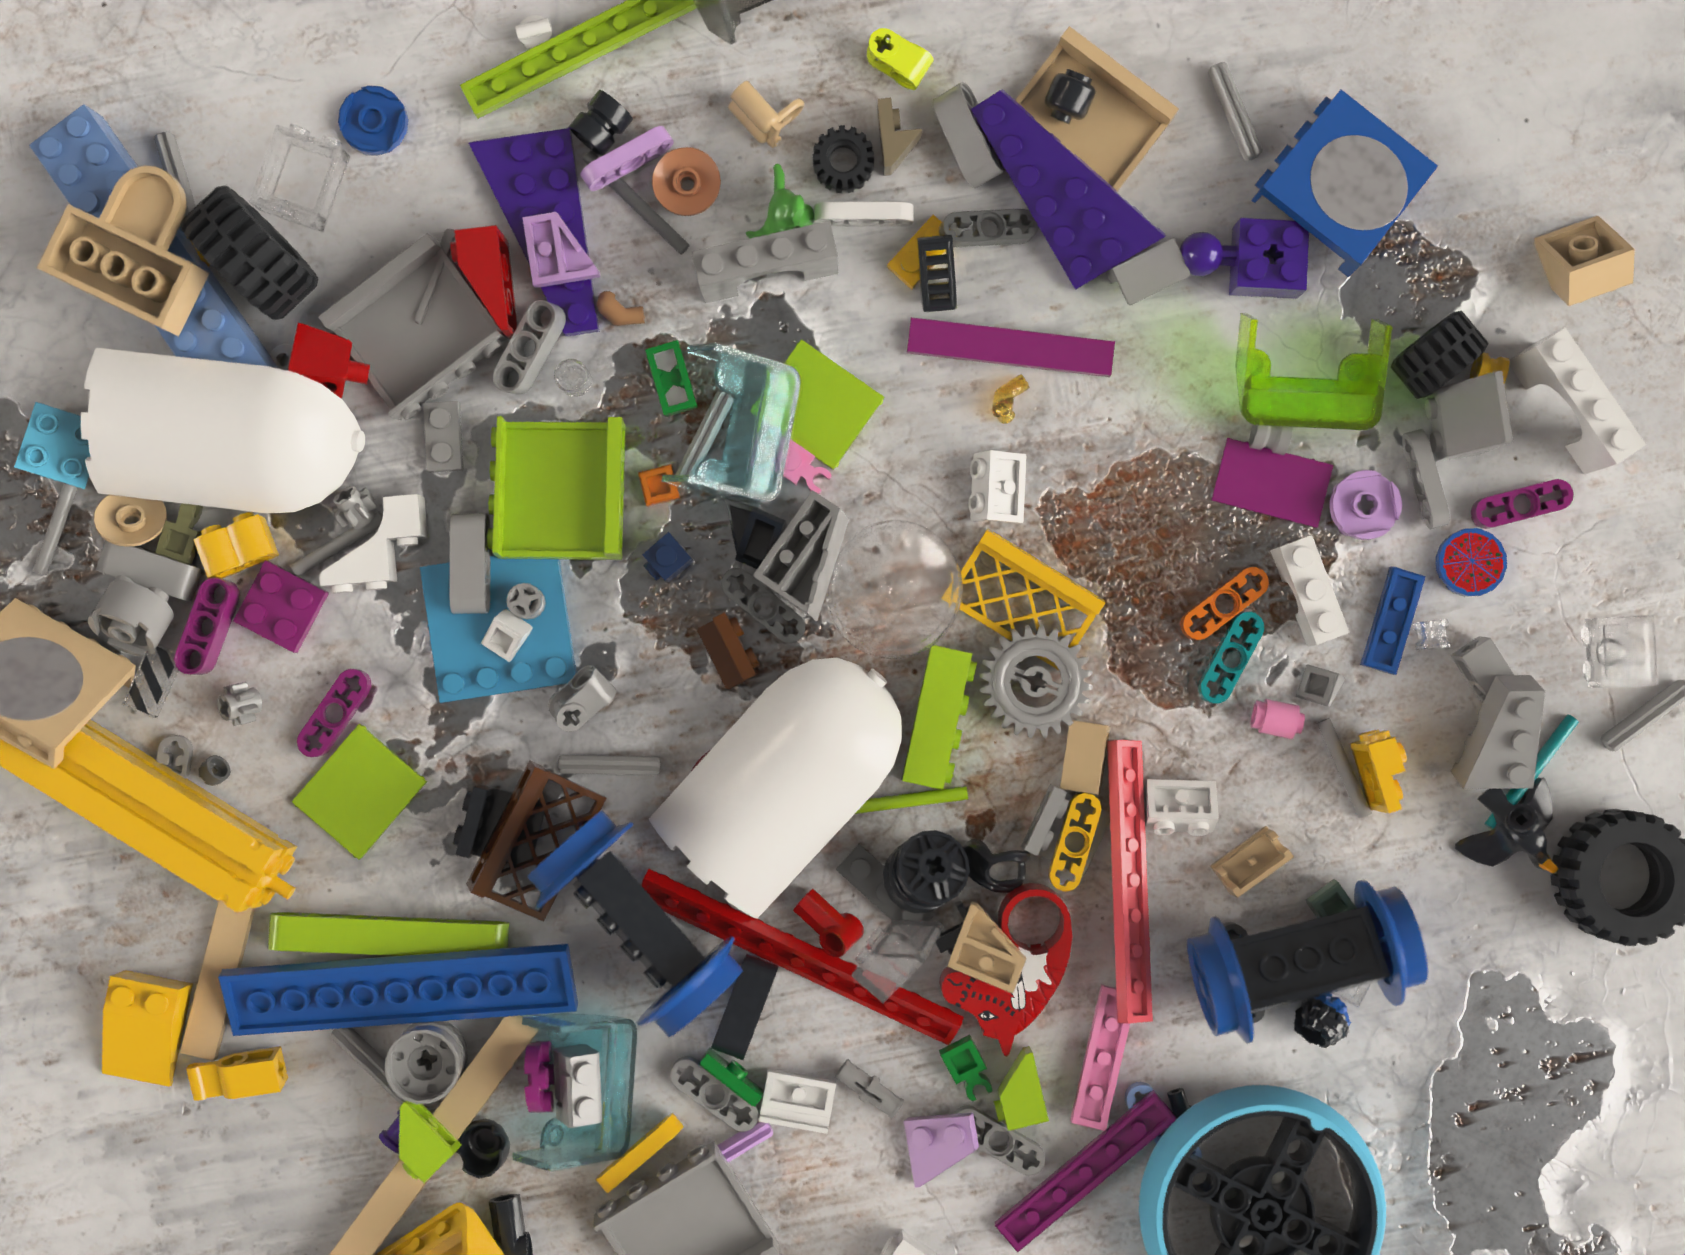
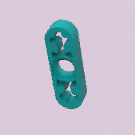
[1198,612,1264,704]

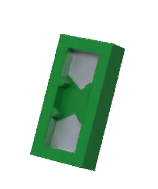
[645,340,698,417]

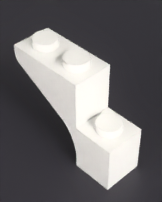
[319,494,428,593]

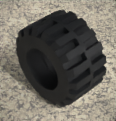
[1390,310,1489,399]

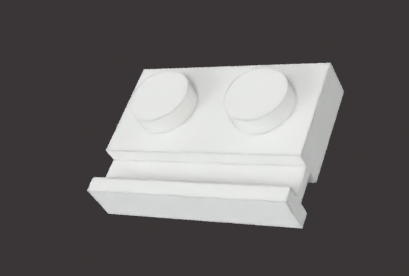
[759,1069,836,1134]

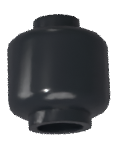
[1045,69,1096,124]

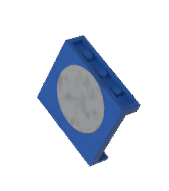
[1251,89,1438,277]

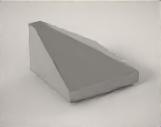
[1296,664,1345,707]

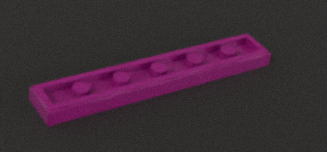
[907,318,1115,377]
[995,1090,1177,1252]

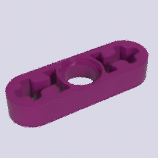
[1471,479,1574,529]
[297,669,372,757]

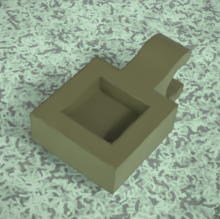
[155,503,203,564]

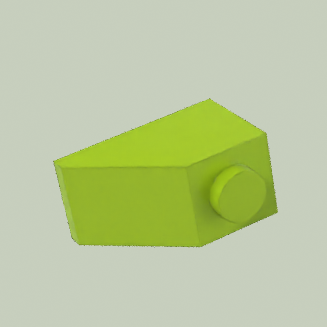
[993,1046,1049,1131]
[399,1101,461,1183]

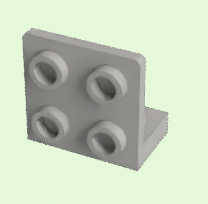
[1021,784,1110,876]

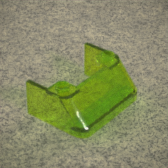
[1235,313,1393,430]

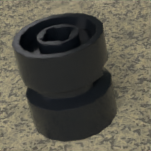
[568,90,633,156]

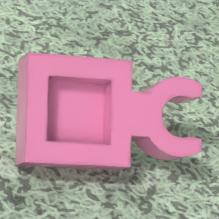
[768,437,832,494]

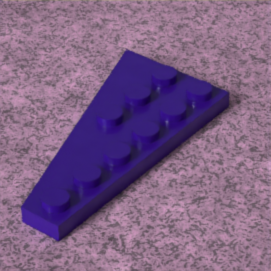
[971,89,1167,290]
[468,128,600,337]

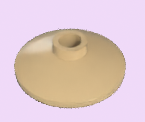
[94,495,167,547]

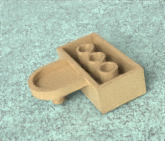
[37,166,210,336]

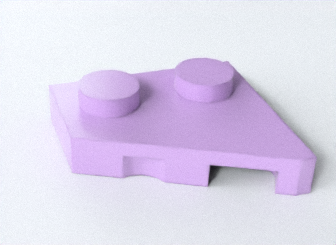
[522,212,600,288]

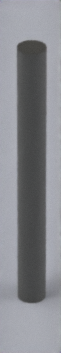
[583,151,690,255]

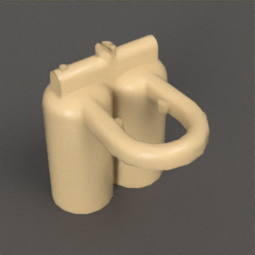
[728,81,804,148]

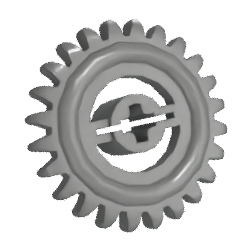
[979,624,1093,738]

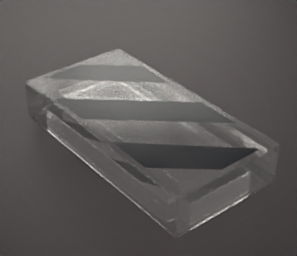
[122,644,179,718]

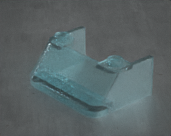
[661,343,801,502]
[512,1013,637,1172]

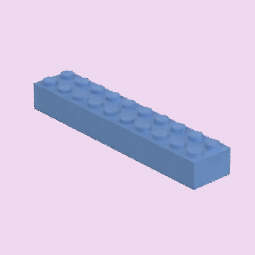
[29,104,279,369]

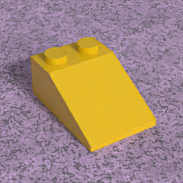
[102,970,193,1087]

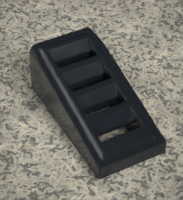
[917,235,957,312]

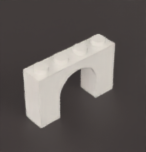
[1509,328,1646,474]

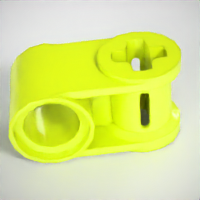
[866,28,934,90]

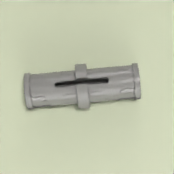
[835,1059,904,1119]

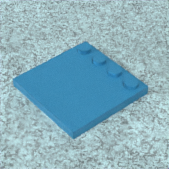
[420,555,577,703]

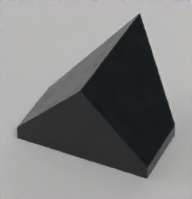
[725,498,787,569]

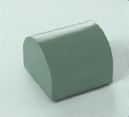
[1306,879,1356,918]

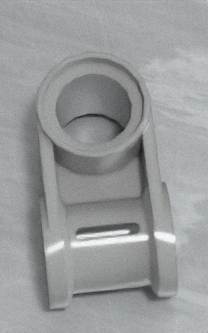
[548,665,616,732]

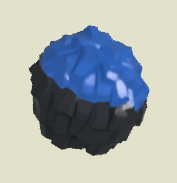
[1294,993,1351,1048]

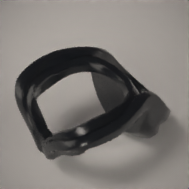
[963,839,1031,893]

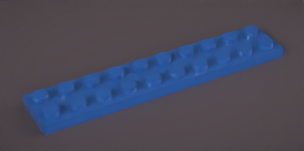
[218,944,578,1036]

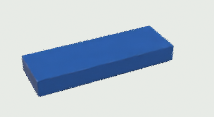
[1360,566,1426,675]

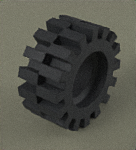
[813,125,874,194]

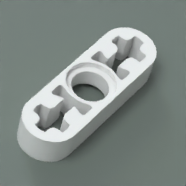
[814,202,913,227]

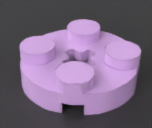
[1329,470,1402,540]

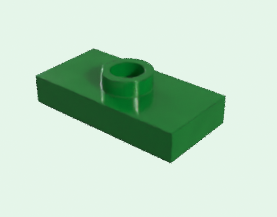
[700,1048,764,1107]

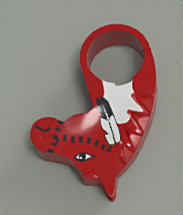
[939,883,1072,1057]

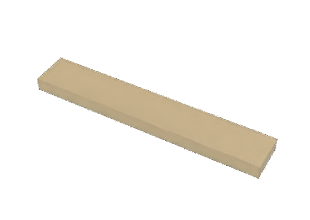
[180,900,256,1061]

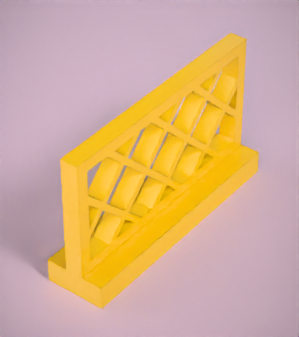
[944,528,1105,670]

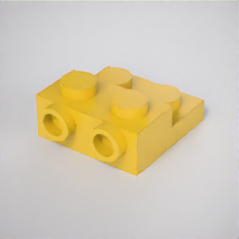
[1350,729,1406,813]

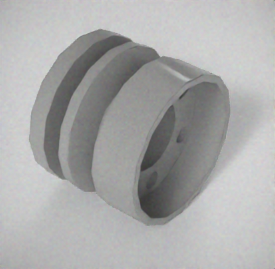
[385,1021,468,1104]

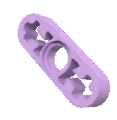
[580,126,674,191]

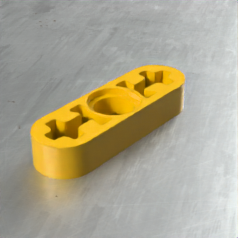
[1048,792,1101,892]
[595,1113,684,1193]

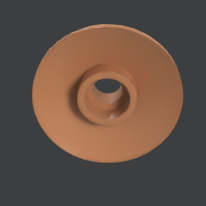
[652,147,721,216]

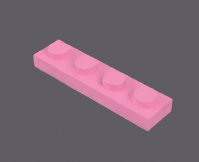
[1070,984,1130,1131]

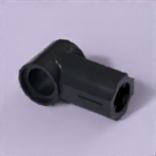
[489,1193,533,1255]

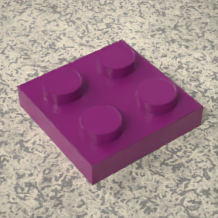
[233,560,329,653]

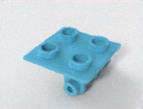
[14,402,90,489]

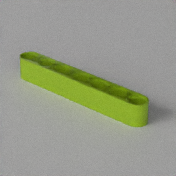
[268,912,509,956]

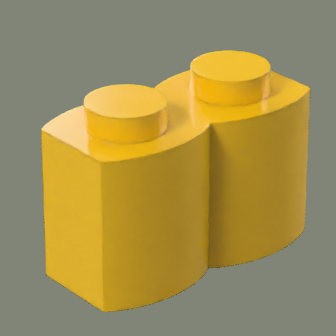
[193,512,279,579]

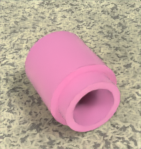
[1251,699,1305,739]

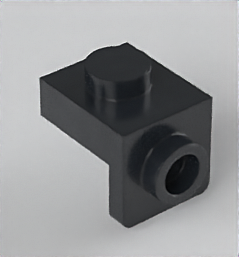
[933,900,970,954]

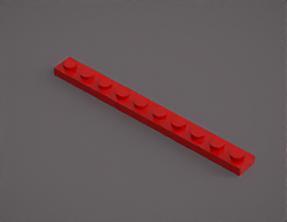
[641,869,964,1045]

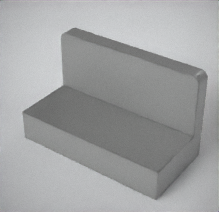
[1106,238,1190,305]

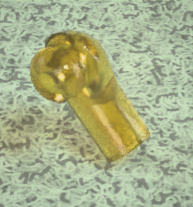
[992,374,1030,424]

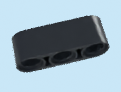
[711,954,779,1060]

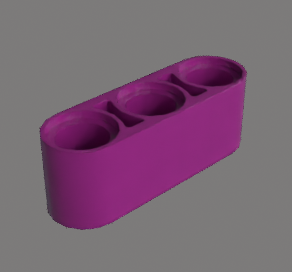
[174,578,240,675]

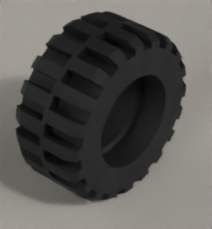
[181,185,318,320]
[1550,809,1685,946]

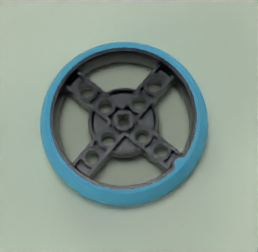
[1139,1085,1386,1255]

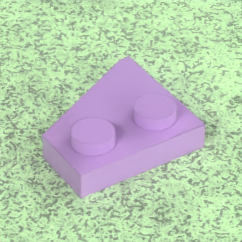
[904,1112,979,1188]

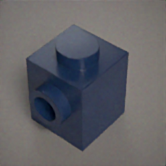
[642,532,694,583]

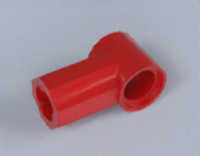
[793,889,864,958]

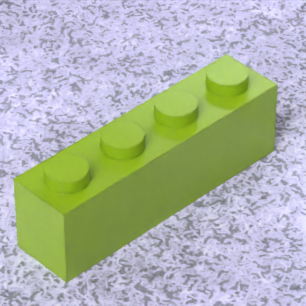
[901,645,977,790]

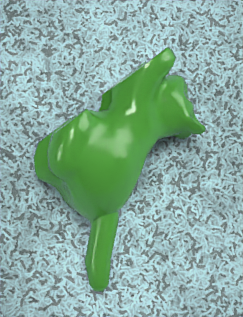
[746,164,814,238]

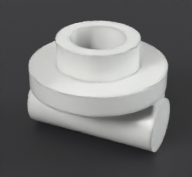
[515,15,553,49]

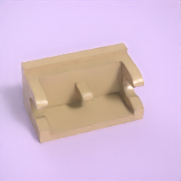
[1060,720,1110,795]
[1210,826,1294,898]

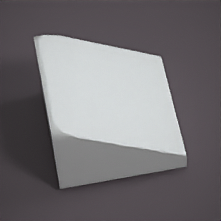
[481,609,533,662]

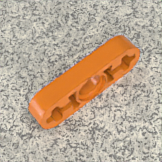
[1181,567,1269,640]

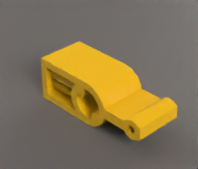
[186,1046,288,1101]

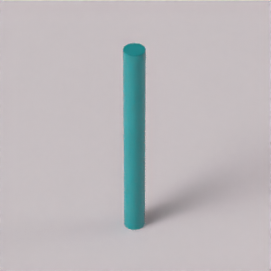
[1484,714,1579,830]

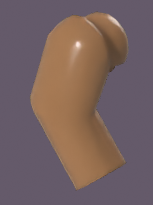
[596,291,645,326]

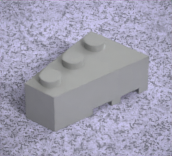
[753,490,849,621]
[1451,675,1545,789]

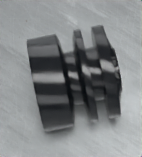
[883,830,970,914]

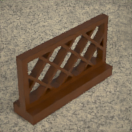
[466,760,607,922]

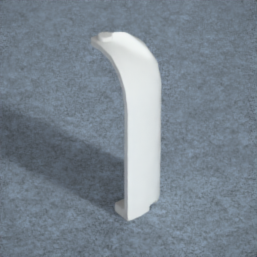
[81,348,365,514]
[649,658,901,919]

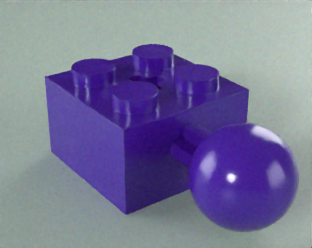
[1180,218,1309,299]

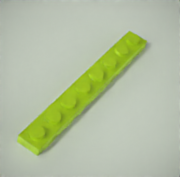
[460,0,712,119]

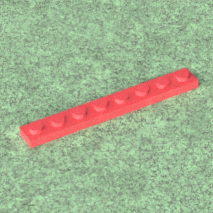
[1107,740,1153,1024]

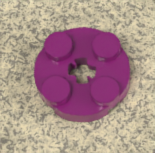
[524,1040,555,1113]

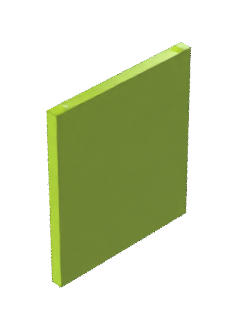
[750,339,884,470]
[292,724,427,860]

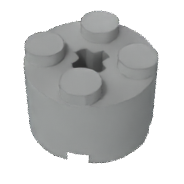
[88,575,174,656]

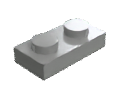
[423,401,464,473]

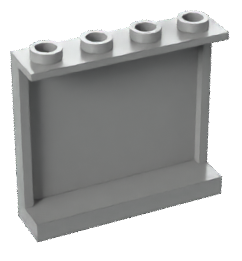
[318,233,508,420]
[593,1141,780,1255]

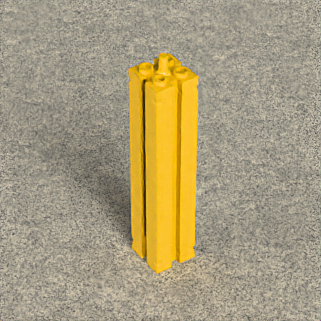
[0,719,297,912]

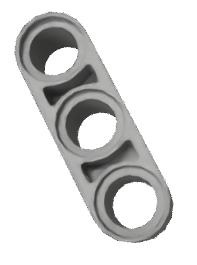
[932,82,1006,188]
[493,300,566,395]
[449,513,490,614]
[95,540,203,602]

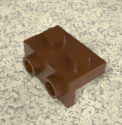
[697,612,760,689]

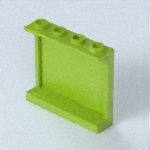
[487,416,626,560]

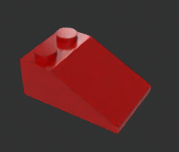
[450,225,518,340]

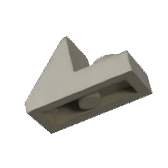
[877,97,922,176]

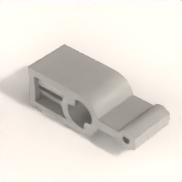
[1450,636,1514,703]

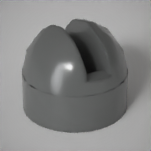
[198,755,231,786]

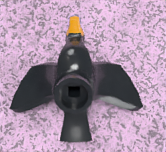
[1455,777,1558,874]

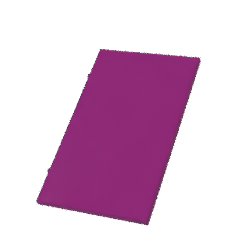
[1211,438,1334,528]

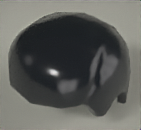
[456,1118,510,1179]

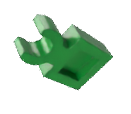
[939,1034,992,1102]

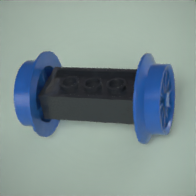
[527,810,743,1037]
[1187,880,1428,1044]

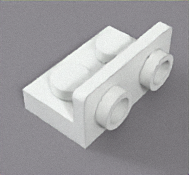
[968,450,1026,524]
[1145,779,1219,836]

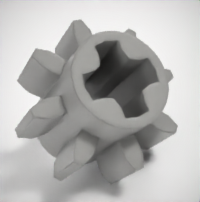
[332,486,377,529]
[217,682,262,726]

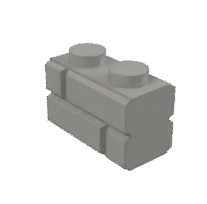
[553,1044,602,1128]

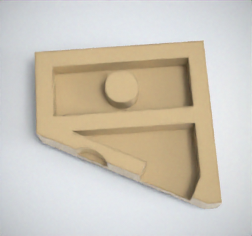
[947,902,1027,994]

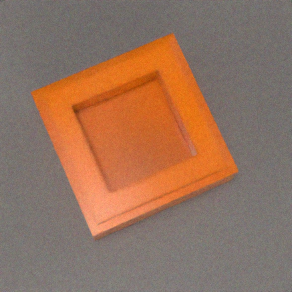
[638,464,680,507]

